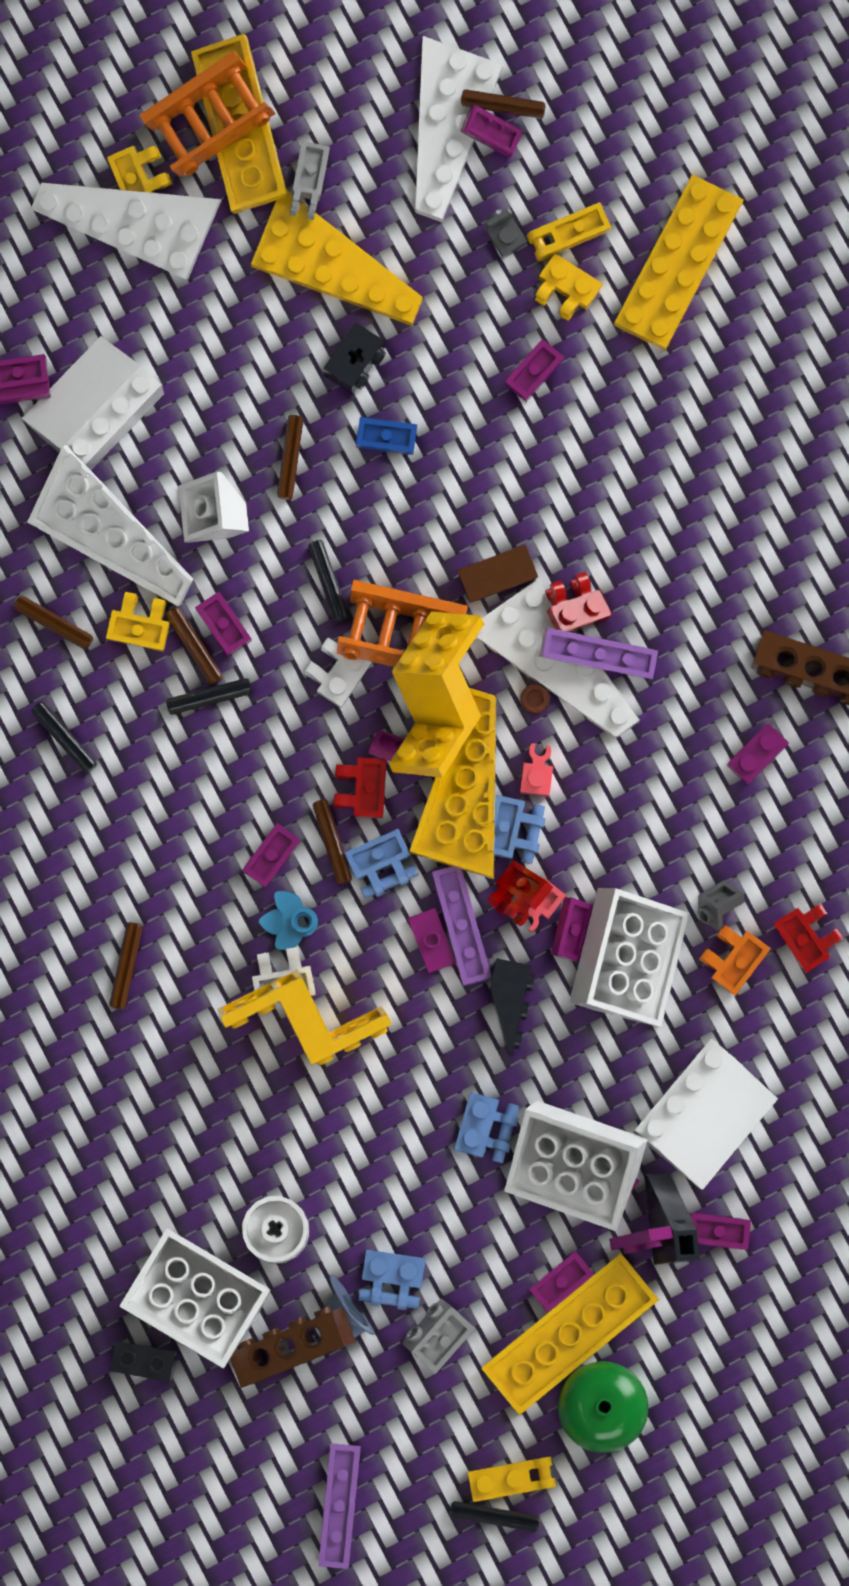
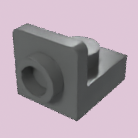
[485,208,528,259]
[698,880,745,931]

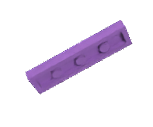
[539,628,658,679]
[432,866,492,987]
[318,1443,361,1569]

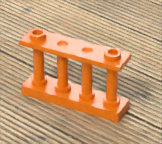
[139,50,276,178]
[337,580,468,667]

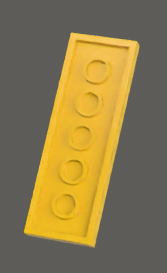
[191,34,288,214]
[614,174,744,351]
[481,1253,659,1415]

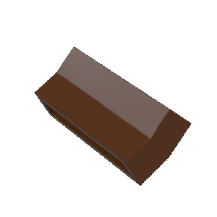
[457,544,538,604]

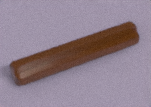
[461,89,546,119]
[277,415,303,500]
[14,595,94,650]
[166,607,223,685]
[312,799,352,885]
[109,922,142,1010]

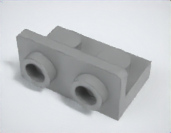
[402,1299,475,1374]

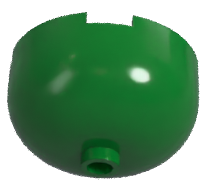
[557,1361,649,1453]

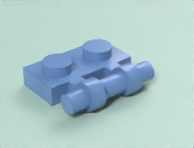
[494,795,545,864]
[344,829,419,899]
[454,1092,519,1164]
[359,1250,426,1311]

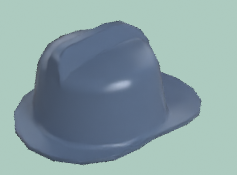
[325,1275,375,1338]

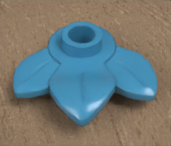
[259,891,318,950]

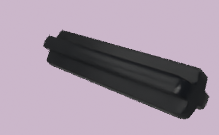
[308,540,349,623]
[166,678,252,715]
[31,701,97,774]
[450,1501,540,1532]

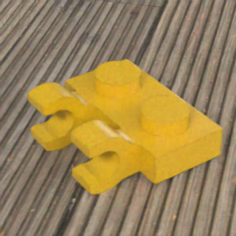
[107,146,173,193]
[535,253,603,321]
[106,592,170,652]

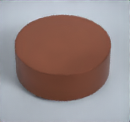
[520,684,550,715]

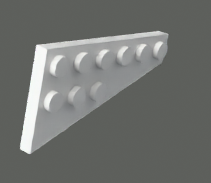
[415,36,503,222]
[31,183,222,279]
[27,445,193,606]
[476,580,640,739]

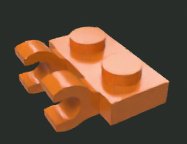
[699,925,771,996]

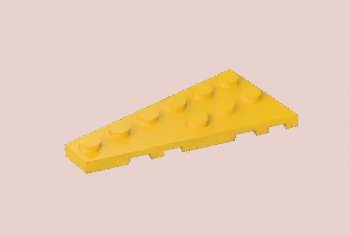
[251,190,423,326]
[409,688,497,879]

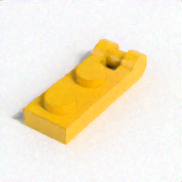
[526,202,612,262]
[468,1456,557,1502]

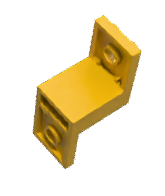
[389,612,484,777]
[217,969,392,1066]

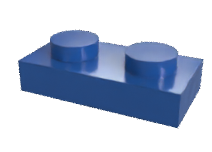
[356,417,417,455]

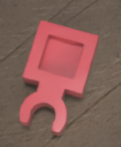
[520,743,553,797]
[528,877,567,933]

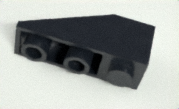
[490,958,536,1055]
[644,1173,700,1265]

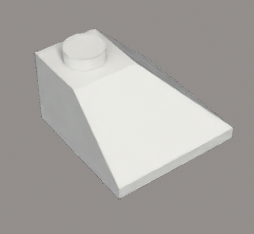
[178,472,249,543]

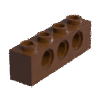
[751,630,849,705]
[230,1306,356,1388]

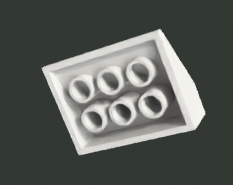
[22,336,164,470]
[569,888,690,1027]
[633,1039,778,1190]
[504,1101,648,1231]
[119,1228,270,1369]

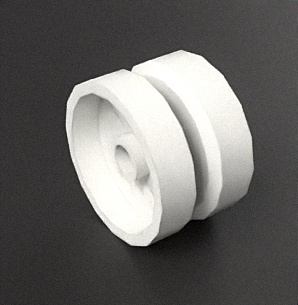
[242,1196,309,1264]

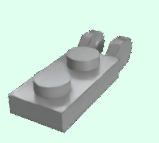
[290,141,330,220]

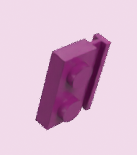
[0,354,51,405]

